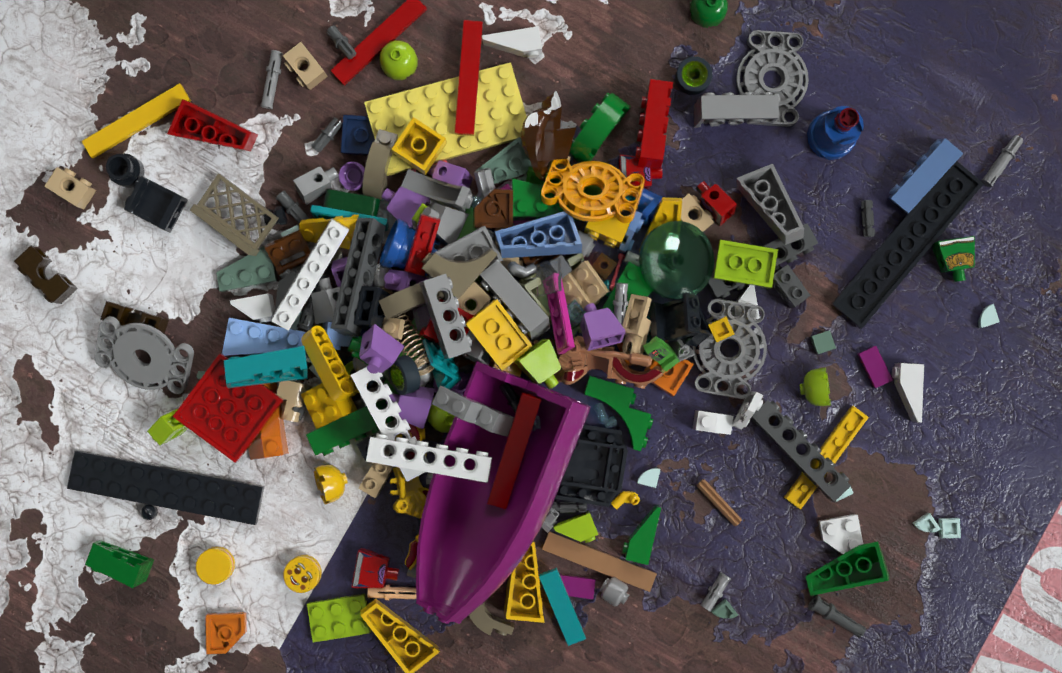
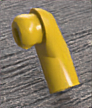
[611,491,640,510]

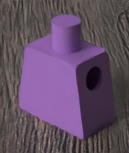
[427,160,473,188]
[382,187,430,228]
[384,269,431,292]
[580,303,626,351]
[359,324,404,374]
[386,387,435,429]

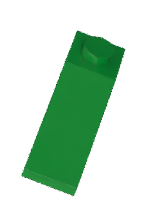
[622,505,661,565]

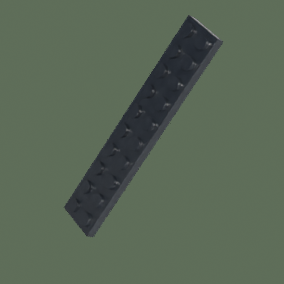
[831,161,984,329]
[67,450,265,525]

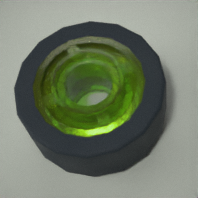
[675,56,712,95]
[388,355,421,395]

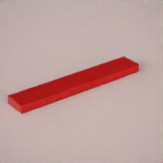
[330,0,427,86]
[455,20,483,136]
[487,393,541,509]

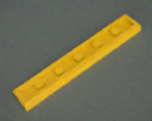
[82,83,191,159]
[784,406,869,510]

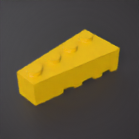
[503,541,545,623]
[360,599,440,673]

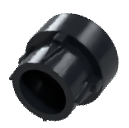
[106,153,145,188]

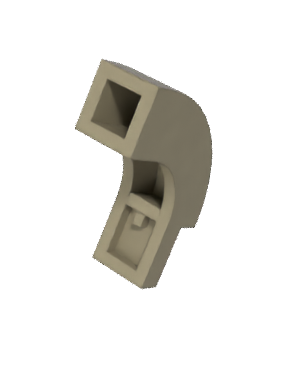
[363,129,398,201]
[379,283,445,319]
[469,602,514,636]

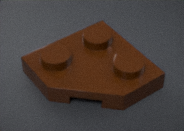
[473,189,513,229]

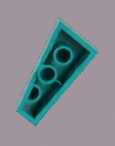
[224,346,307,388]

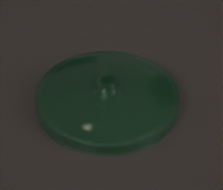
[639,221,714,299]

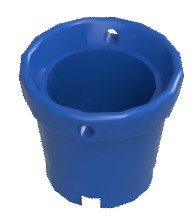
[807,106,864,160]
[380,219,440,277]

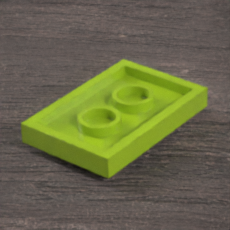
[713,240,778,288]
[307,593,371,643]

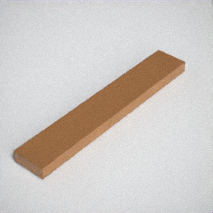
[542,531,657,592]

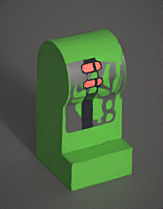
[643,336,680,372]

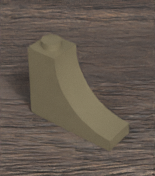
[421,247,498,299]

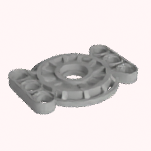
[736,30,809,127]
[693,299,767,399]
[94,316,194,394]

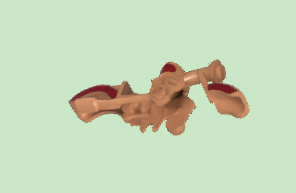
[525,335,665,389]

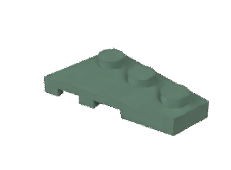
[476,137,532,184]
[216,246,278,292]

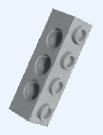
[419,274,472,359]

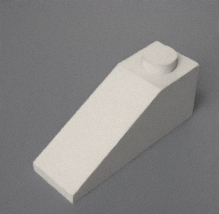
[482,26,542,58]
[892,363,924,423]

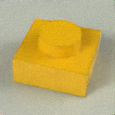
[708,316,735,343]

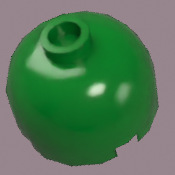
[690,0,728,28]

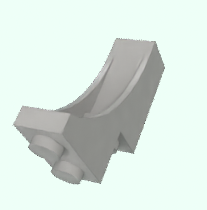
[401,169,474,212]
[432,386,514,437]

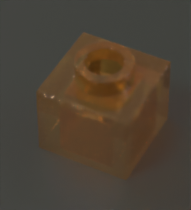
[592,253,617,280]

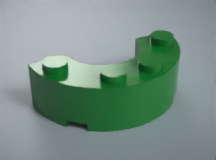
[568,93,631,163]

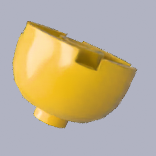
[314,464,348,505]

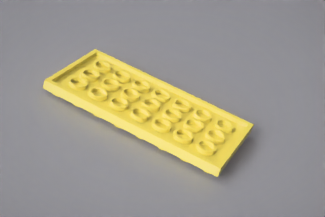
[364,62,527,176]

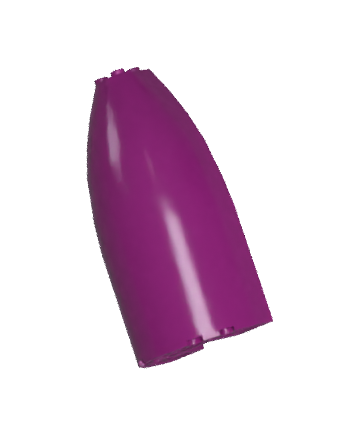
[416,361,591,624]

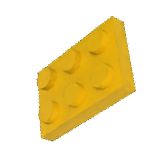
[465,299,533,371]

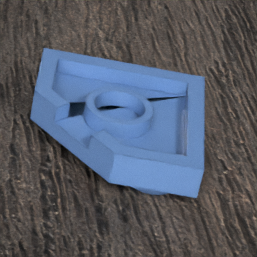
[618,211,644,254]

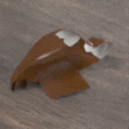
[521,91,576,182]

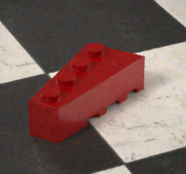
[635,79,673,169]
[167,99,258,152]

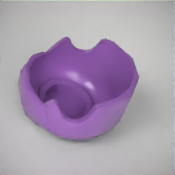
[338,162,365,191]

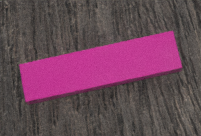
[544,273,575,354]

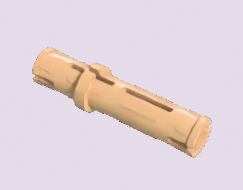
[367,585,416,600]

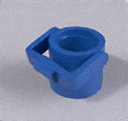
[636,188,662,227]

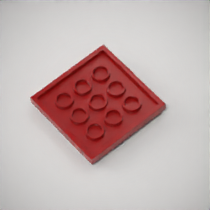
[173,353,284,463]

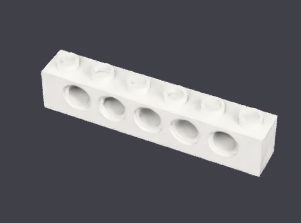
[271,218,349,331]
[351,367,429,482]
[366,434,492,482]

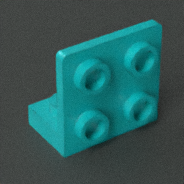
[422,338,461,389]

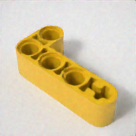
[301,326,368,402]

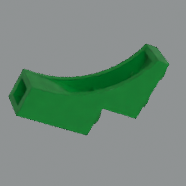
[584,376,653,451]

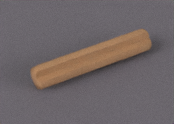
[697,479,742,526]

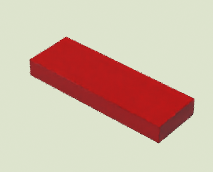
[404,214,441,276]

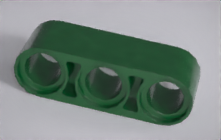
[323,189,380,217]

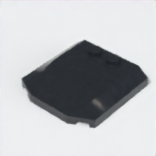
[555,425,628,507]

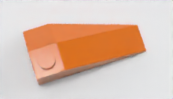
[248,382,289,460]

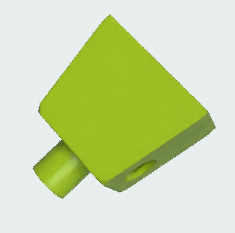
[514,339,561,389]

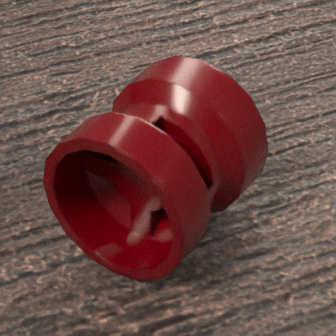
[834,108,859,132]

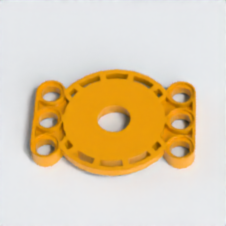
[541,159,644,223]

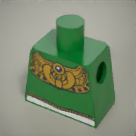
[932,236,975,282]

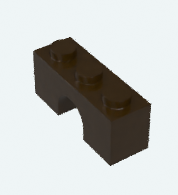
[14,245,78,304]
[100,301,169,334]

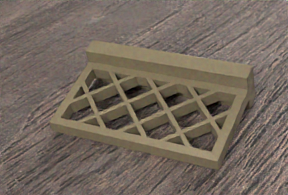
[190,173,279,256]

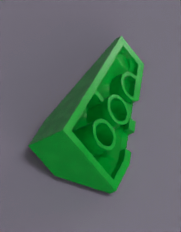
[806,541,890,596]

